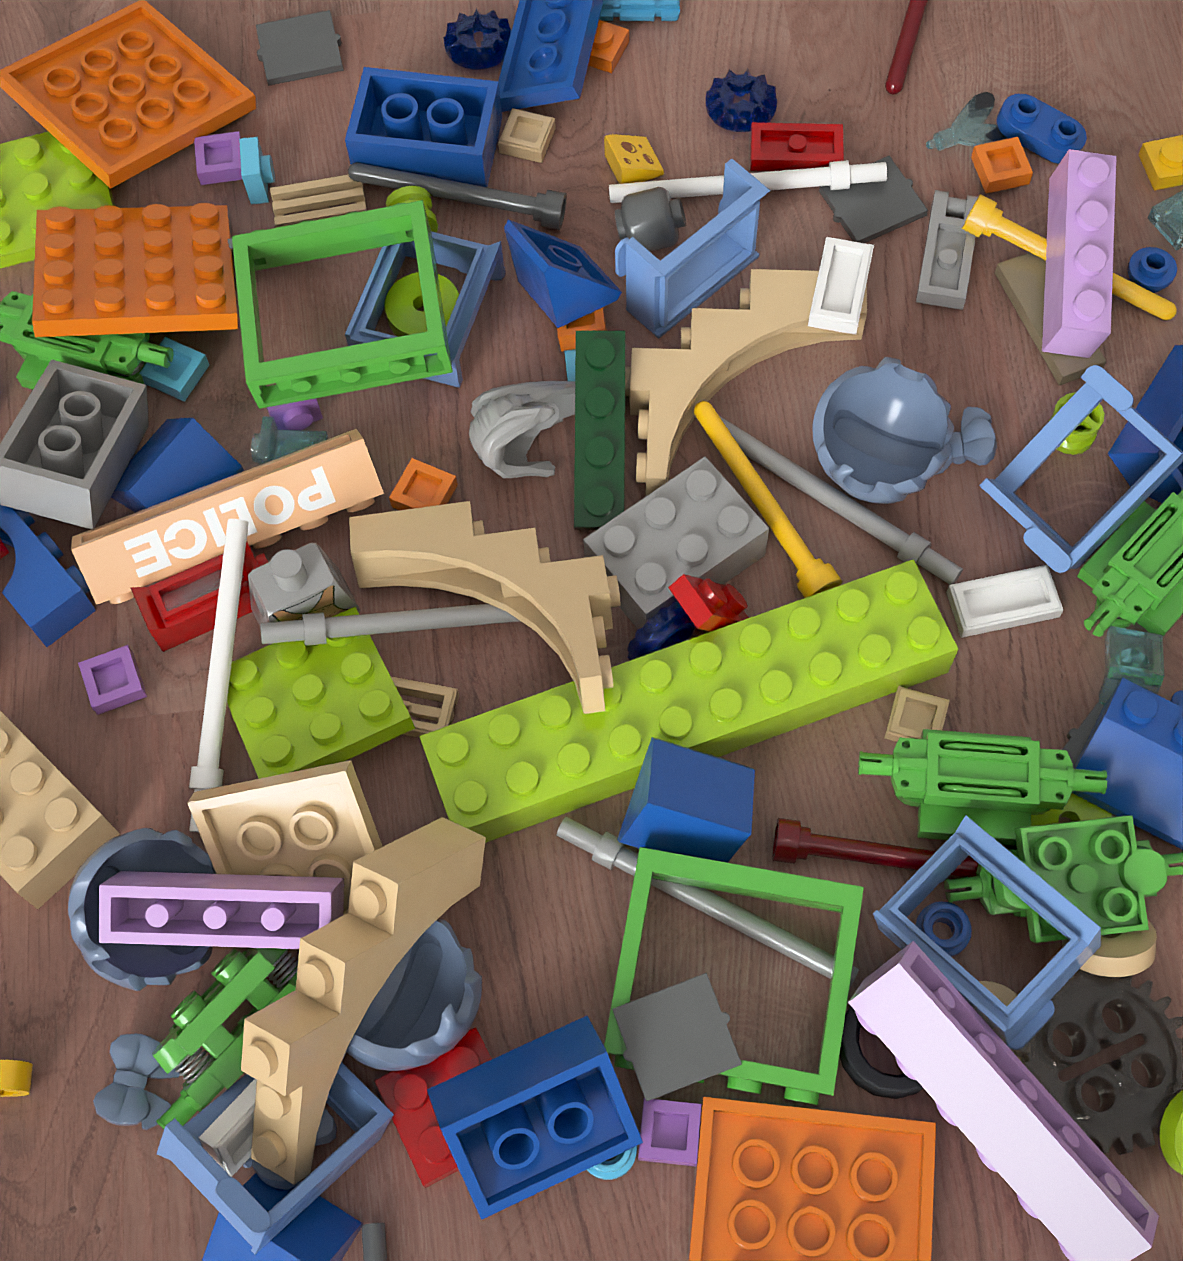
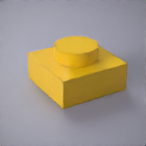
[1138,135,1183,191]

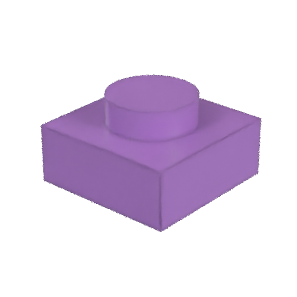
[194,131,243,185]
[267,398,323,436]
[78,645,147,715]
[638,1098,701,1166]

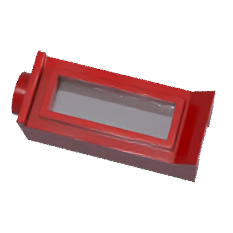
[130,541,269,652]

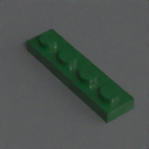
[574,331,626,530]

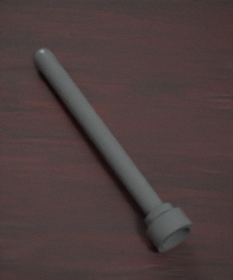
[348,163,567,230]

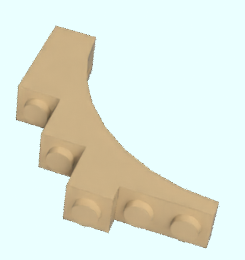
[625,269,867,496]
[349,501,621,714]
[241,817,486,1185]

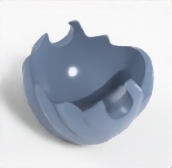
[813,357,954,504]
[68,828,216,991]
[346,919,482,1071]

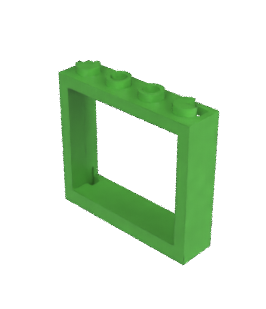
[232,200,453,409]
[604,847,864,1105]

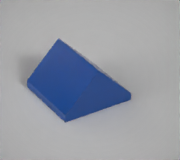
[504,219,622,328]
[111,418,244,513]
[617,737,755,863]
[202,1173,363,1261]

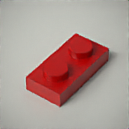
[750,122,844,171]
[668,574,749,631]

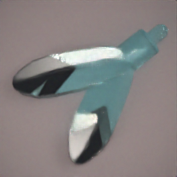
[926,92,1008,151]

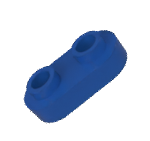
[996,94,1087,164]

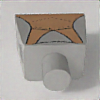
[248,543,360,645]

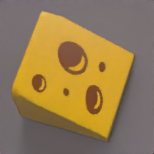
[604,134,664,184]

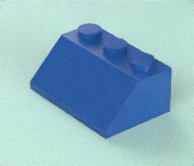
[1108,345,1183,504]
[1072,678,1183,850]
[427,1016,643,1220]

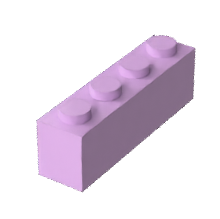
[1042,149,1116,358]
[99,871,344,949]

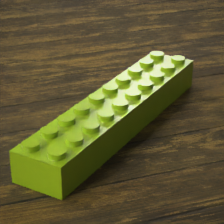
[419,559,958,843]

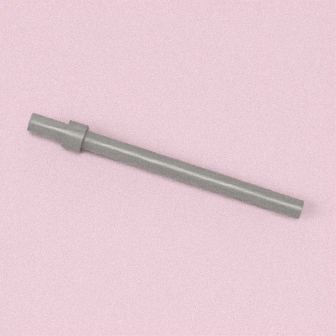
[719,416,963,585]
[260,604,520,646]
[556,816,859,989]

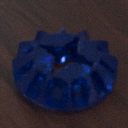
[443,7,511,70]
[706,68,777,132]
[627,601,695,661]

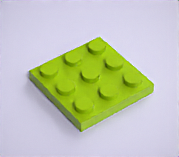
[0,132,115,269]
[227,607,415,779]

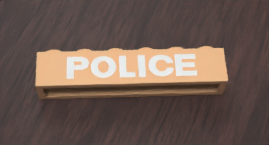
[71,429,384,605]

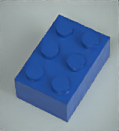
[345,67,502,187]

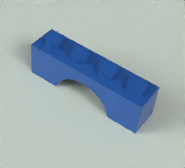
[0,505,96,647]

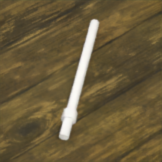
[609,160,887,203]
[189,519,249,832]

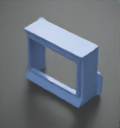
[615,159,771,339]
[345,232,506,388]
[979,365,1183,573]
[873,815,1101,1050]
[157,1052,394,1255]

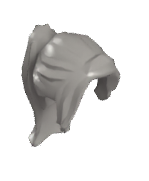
[469,381,575,478]

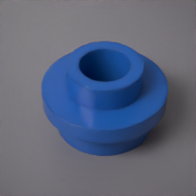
[1127,247,1177,293]
[915,901,972,957]

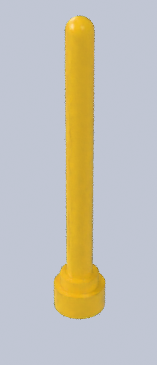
[962,194,1177,320]
[694,401,843,598]

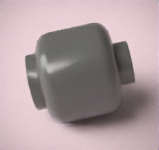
[615,187,686,252]

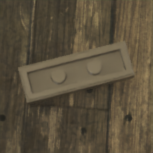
[995,253,1106,386]

